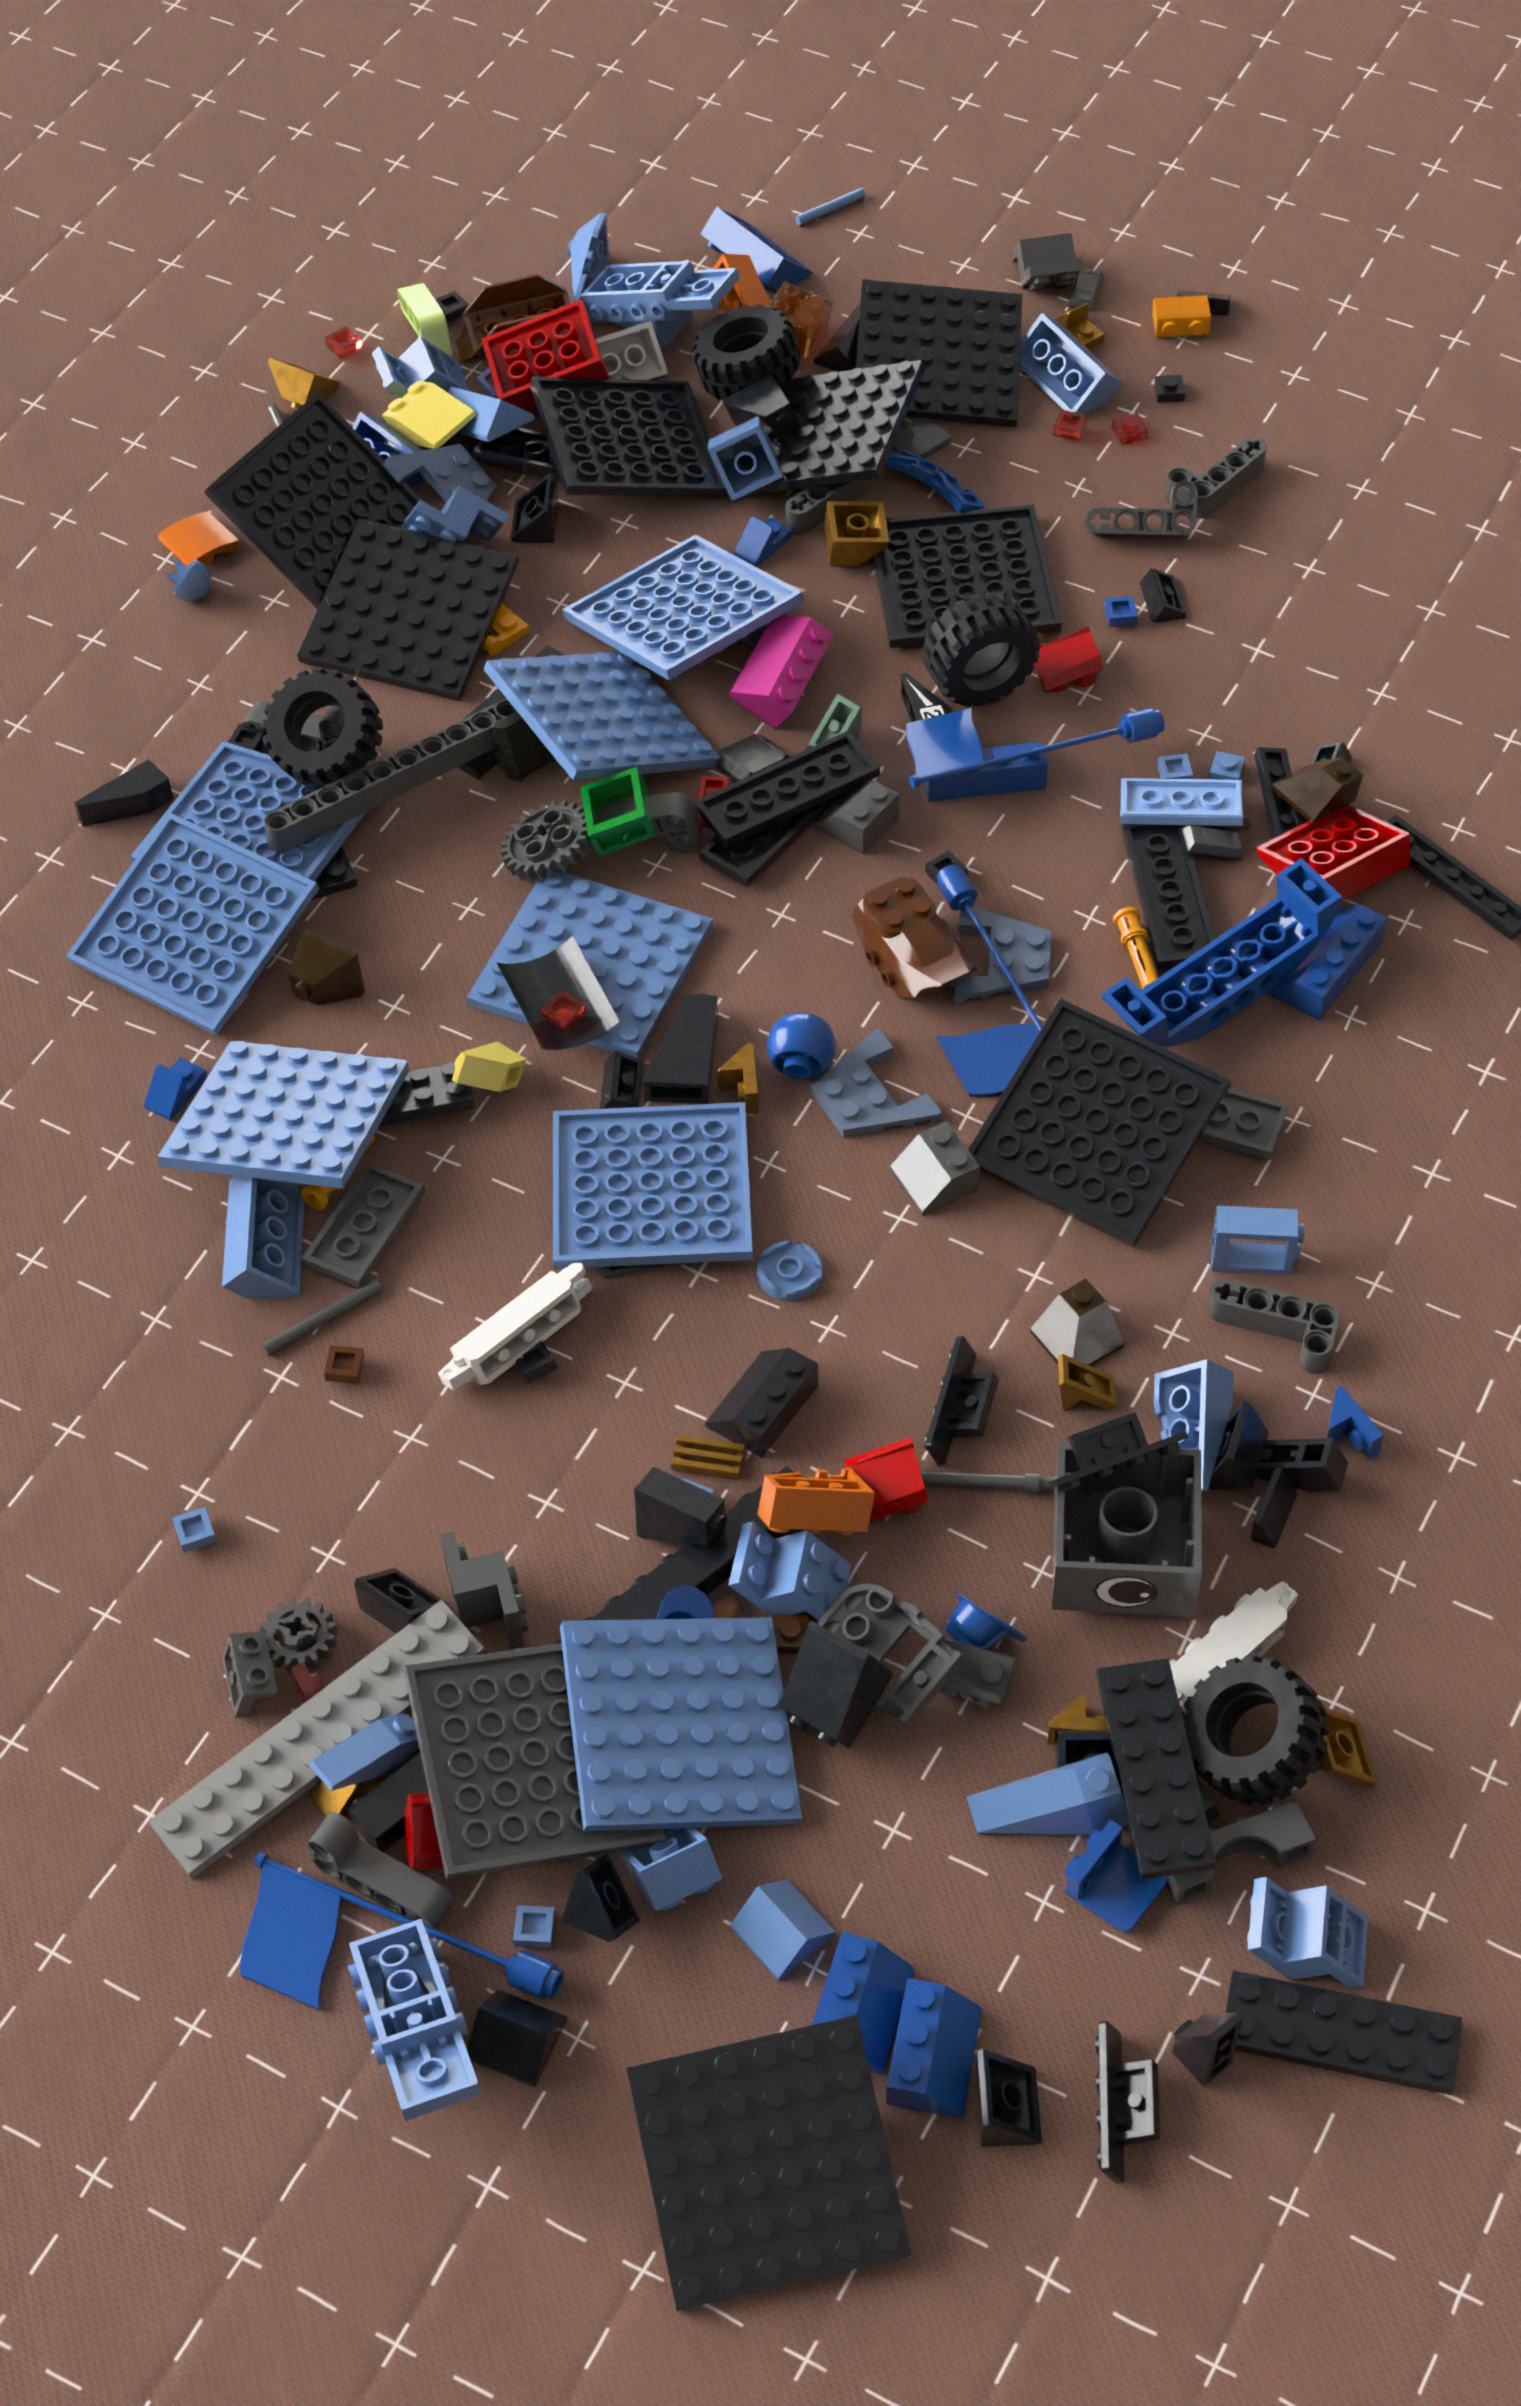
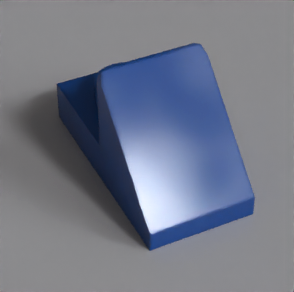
[734,516,792,567]
[144,1057,208,1121]
[1327,1386,1384,1460]

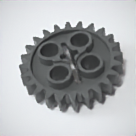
[500,800,592,881]

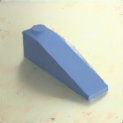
[568,212,609,302]
[1154,1359,1234,1493]
[966,1752,1129,1835]

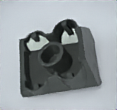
[492,711,557,782]
[717,734,791,783]

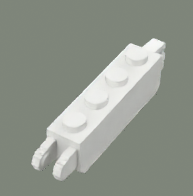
[438,1262,593,1390]
[1170,1581,1298,1715]

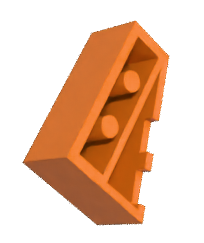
[712,254,772,315]
[757,1467,875,1536]

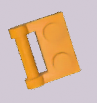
[483,604,529,655]

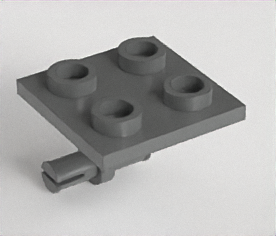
[892,417,952,458]

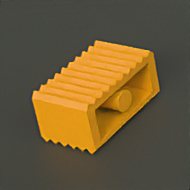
[1152,295,1211,338]

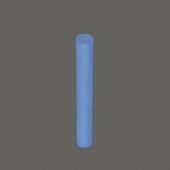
[795,188,865,226]

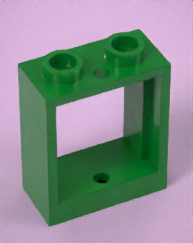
[581,767,656,856]

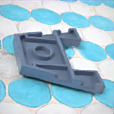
[383,444,496,502]
[953,906,1051,1004]
[811,1028,942,1138]

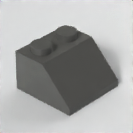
[815,781,899,854]
[890,1121,980,1216]

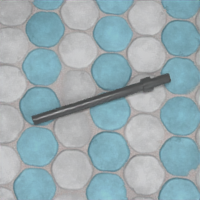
[921,1471,1055,1494]

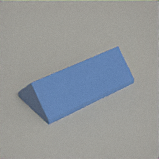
[449,386,534,442]

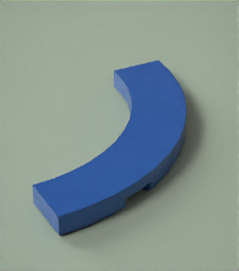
[885,449,986,512]

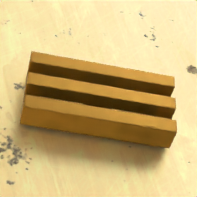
[671,1435,745,1480]

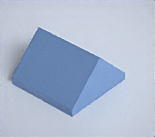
[730,1879,836,1981]

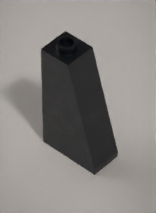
[644,994,718,1104]

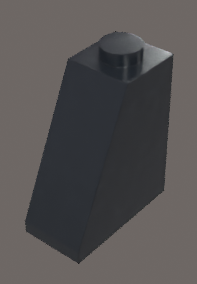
[722,374,800,438]
[634,1467,727,1546]

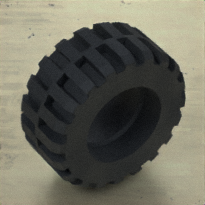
[692,305,801,400]
[922,593,1041,707]
[261,668,383,789]
[1182,1655,1329,1805]

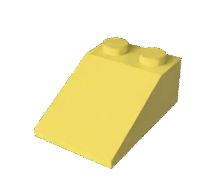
[382,381,477,449]

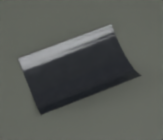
[496,936,619,1050]

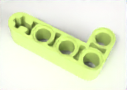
[397,283,453,358]

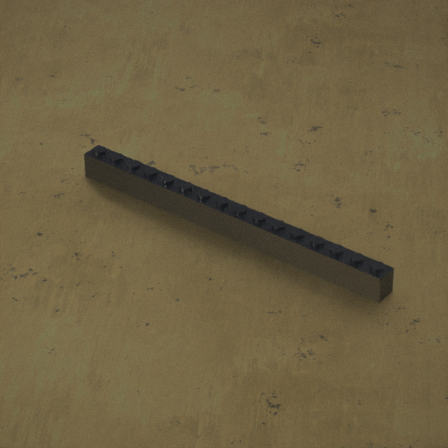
[348,1466,794,1852]

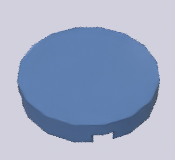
[757,1241,822,1301]

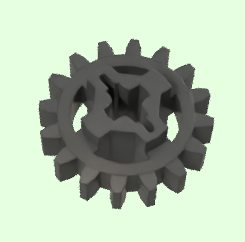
[260,1598,338,1673]

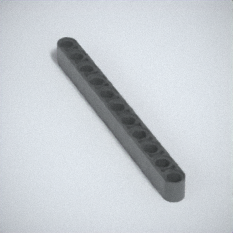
[264,698,516,852]

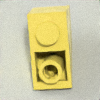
[452,1042,527,1092]

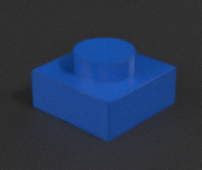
[1104,596,1138,627]

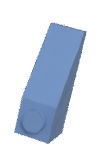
[309,1712,419,1791]

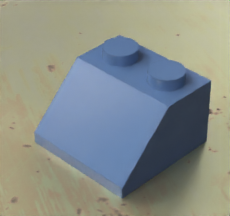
[620,1828,723,1911]

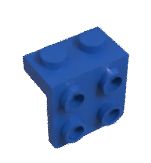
[1065,1819,1167,1933]

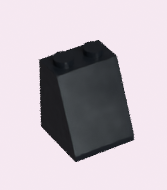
[779,1621,894,1749]

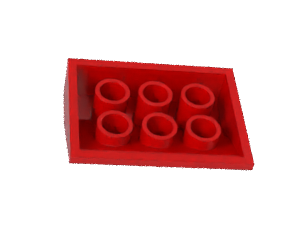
[482,299,610,412]
[1256,805,1410,901]

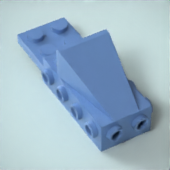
[580,261,740,348]
[348,1918,481,2121]

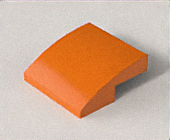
[158,511,239,566]

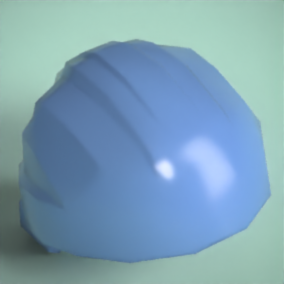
[166,559,211,602]

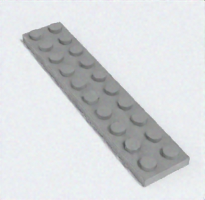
[148,1599,486,1879]

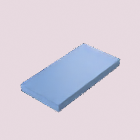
[1120,778,1243,826]

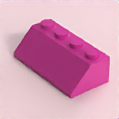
[728,614,834,729]

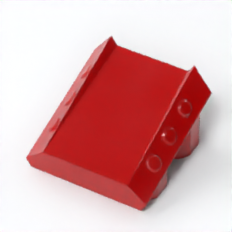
[1034,626,1103,693]
[844,1437,928,1523]
[405,1793,444,1871]

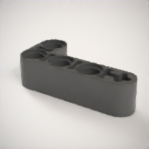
[1165,437,1267,518]
[785,479,871,535]
[1084,480,1198,537]
[242,701,345,752]
[589,793,702,853]
[1207,1279,1340,1374]
[308,1812,453,1928]

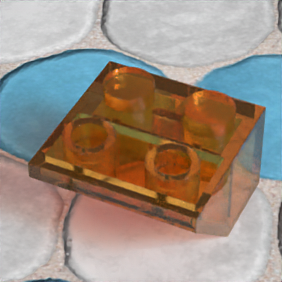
[768,281,833,358]

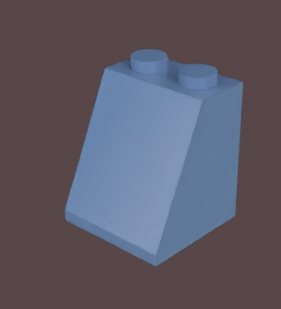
[708,416,783,501]

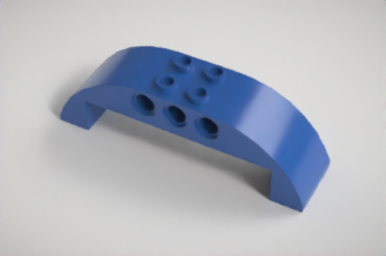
[1102,858,1342,1047]

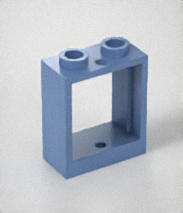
[1211,1206,1304,1275]

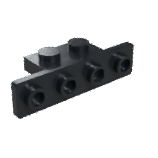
[925,1336,999,1465]
[1049,1412,1188,1492]
[1095,2021,1160,2183]

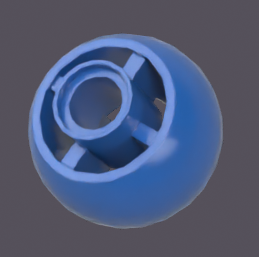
[767,1012,836,1080]

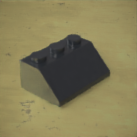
[705,1348,818,1458]

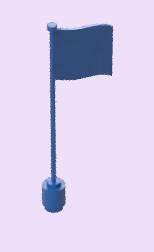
[906,708,1165,788]
[936,865,1043,1097]
[240,1852,564,2010]

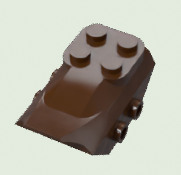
[456,274,571,362]
[852,877,979,998]

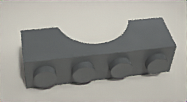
[1167,1801,1316,1904]

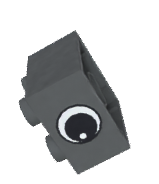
[1052,1443,1202,1617]

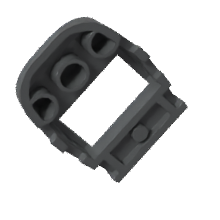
[818,1583,966,1727]

